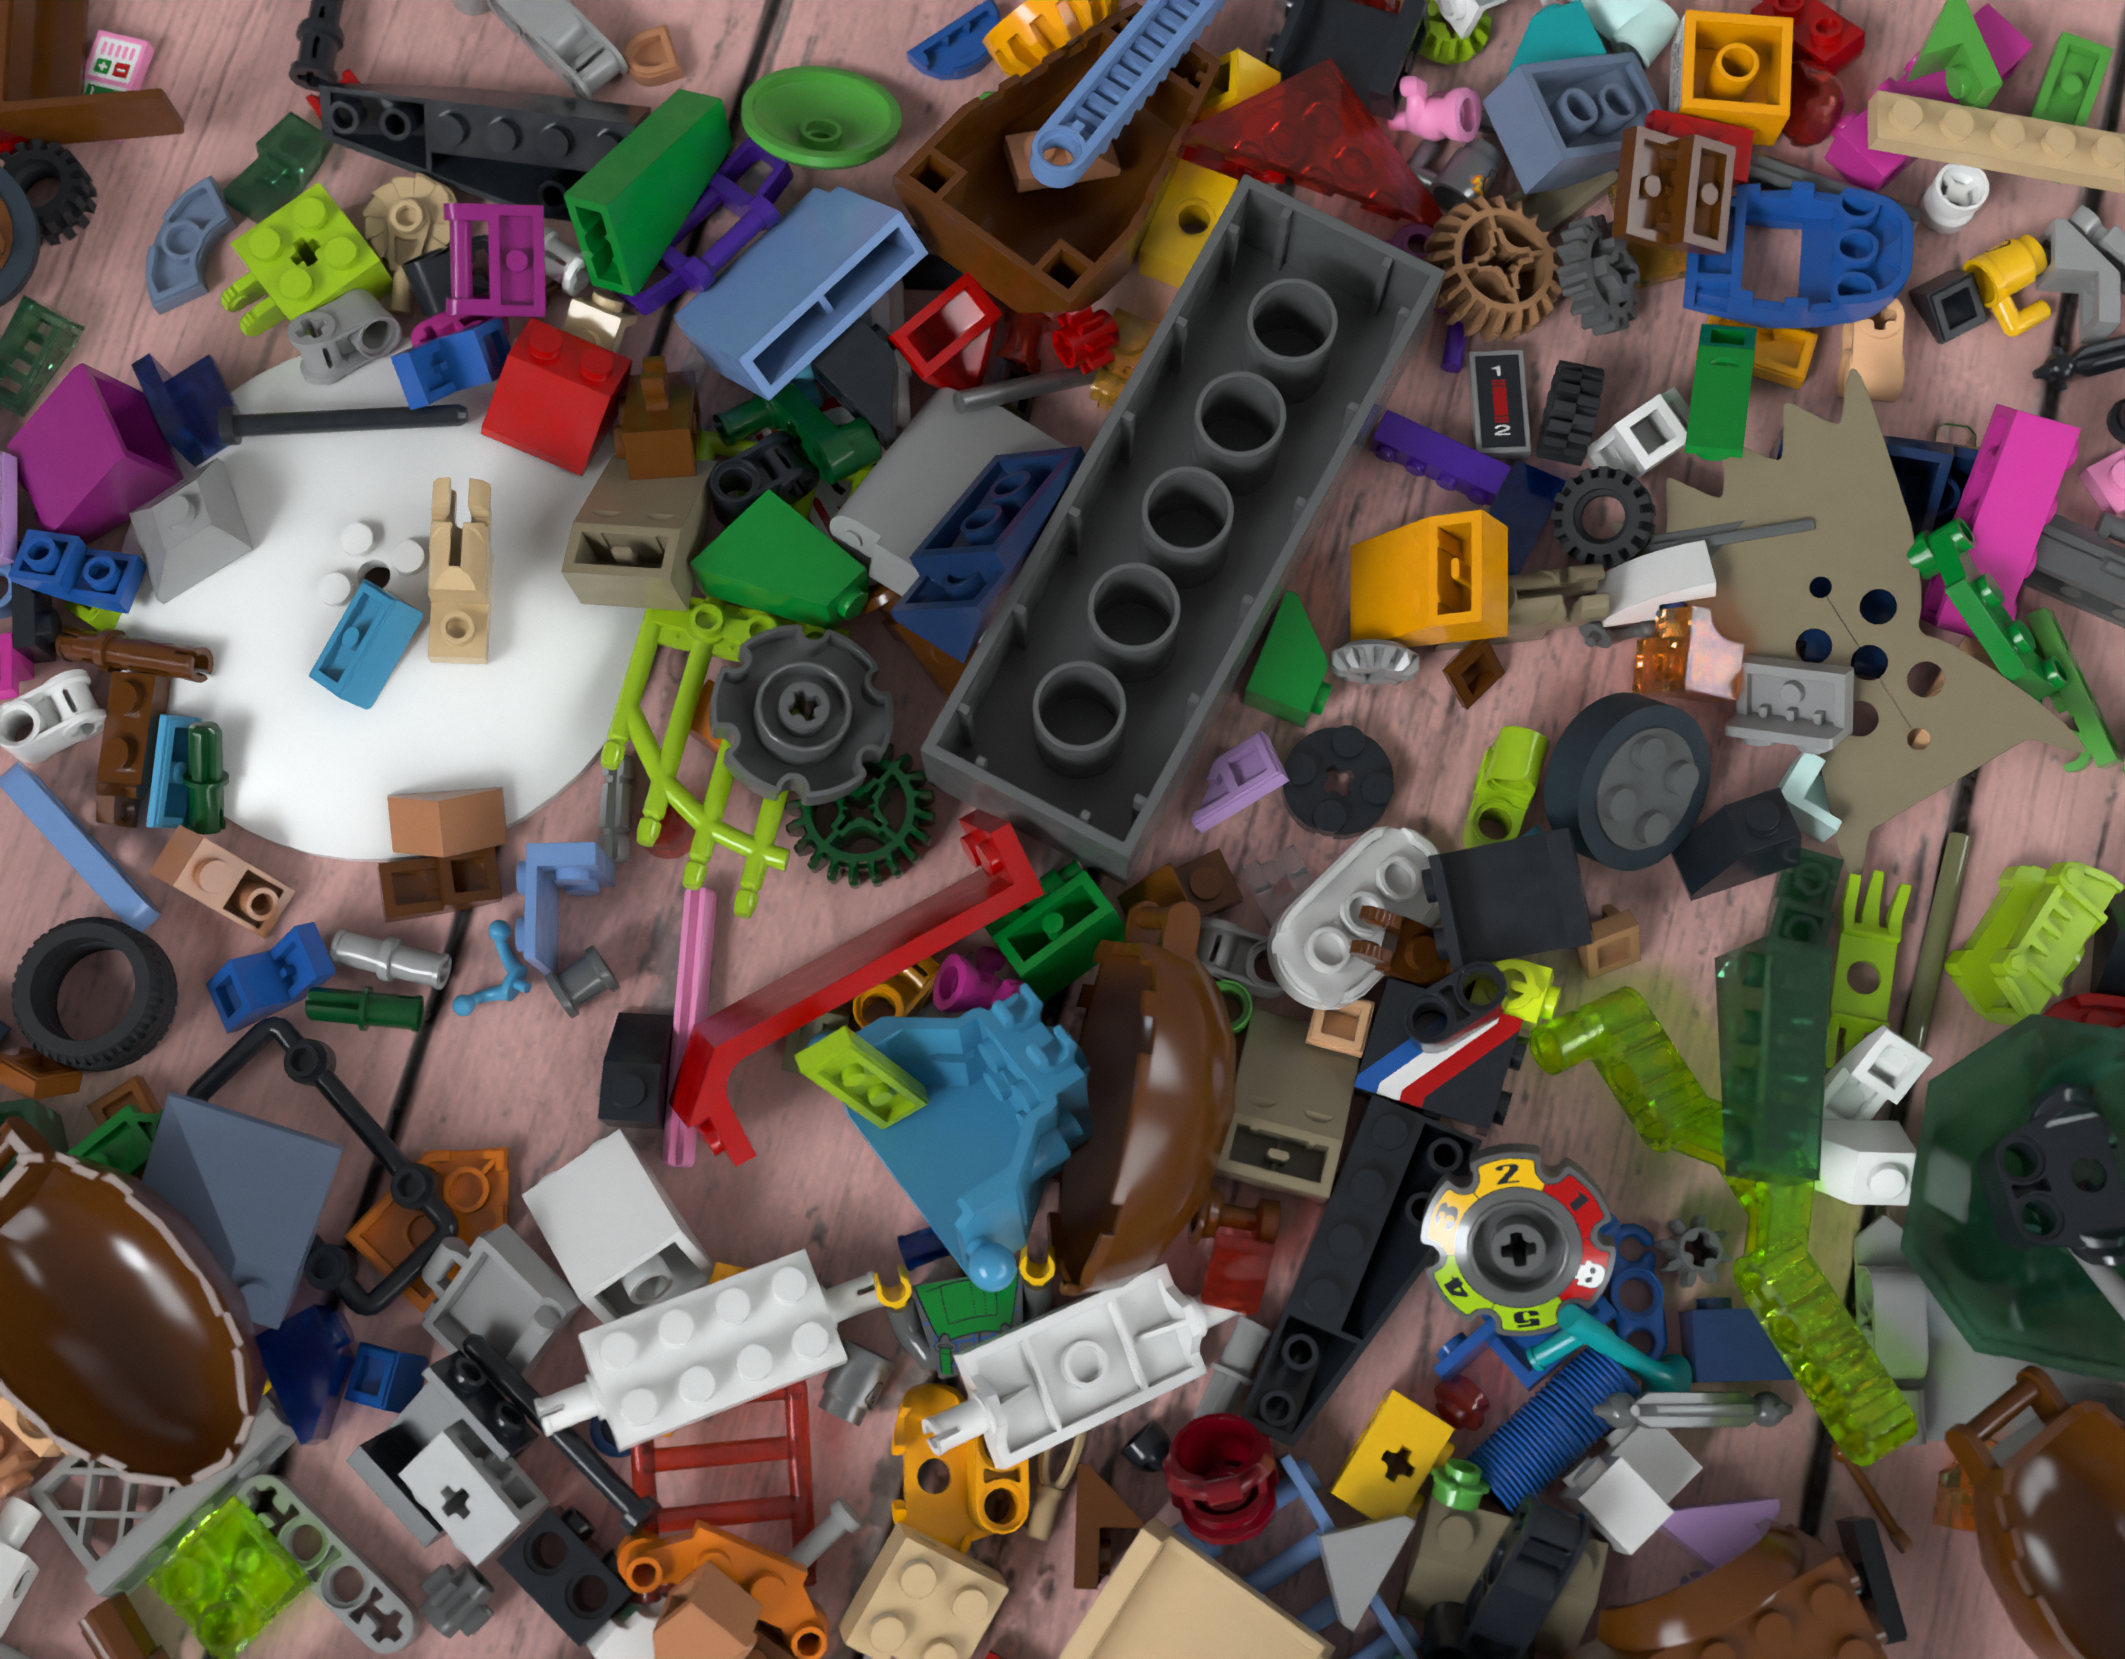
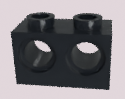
[496,1505,638,1648]

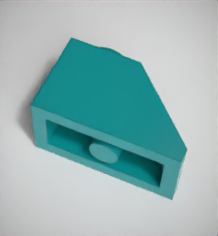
[1506,0,1607,77]

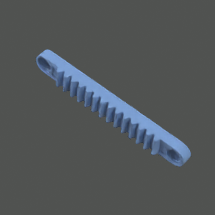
[1029,0,1227,188]

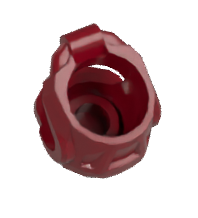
[1162,1413,1280,1545]

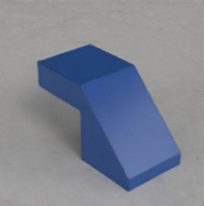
[391,316,511,410]
[206,922,336,1034]

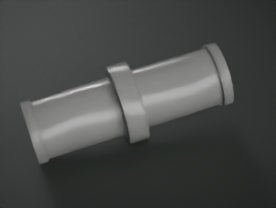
[330,928,452,990]

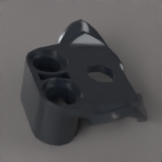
[1977,1082,2125,1266]

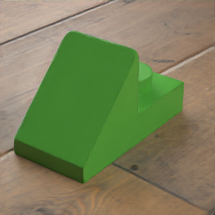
[1906,0,2003,109]

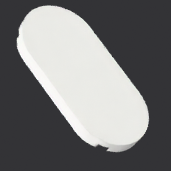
[1267,826,1441,1010]

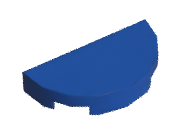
[907,0,1001,80]

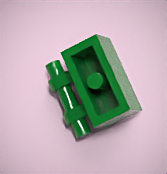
[984,860,1126,1004]

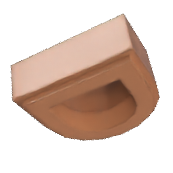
[623,24,684,87]

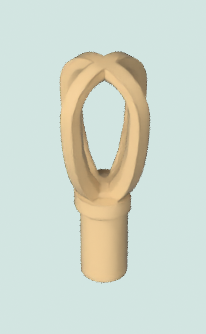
[1027,1431,1087,1541]

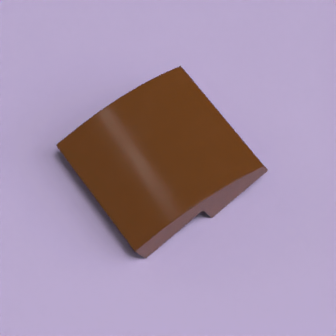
[1612,125,1736,256]

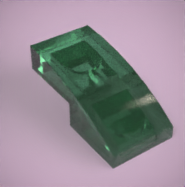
[223,111,334,224]

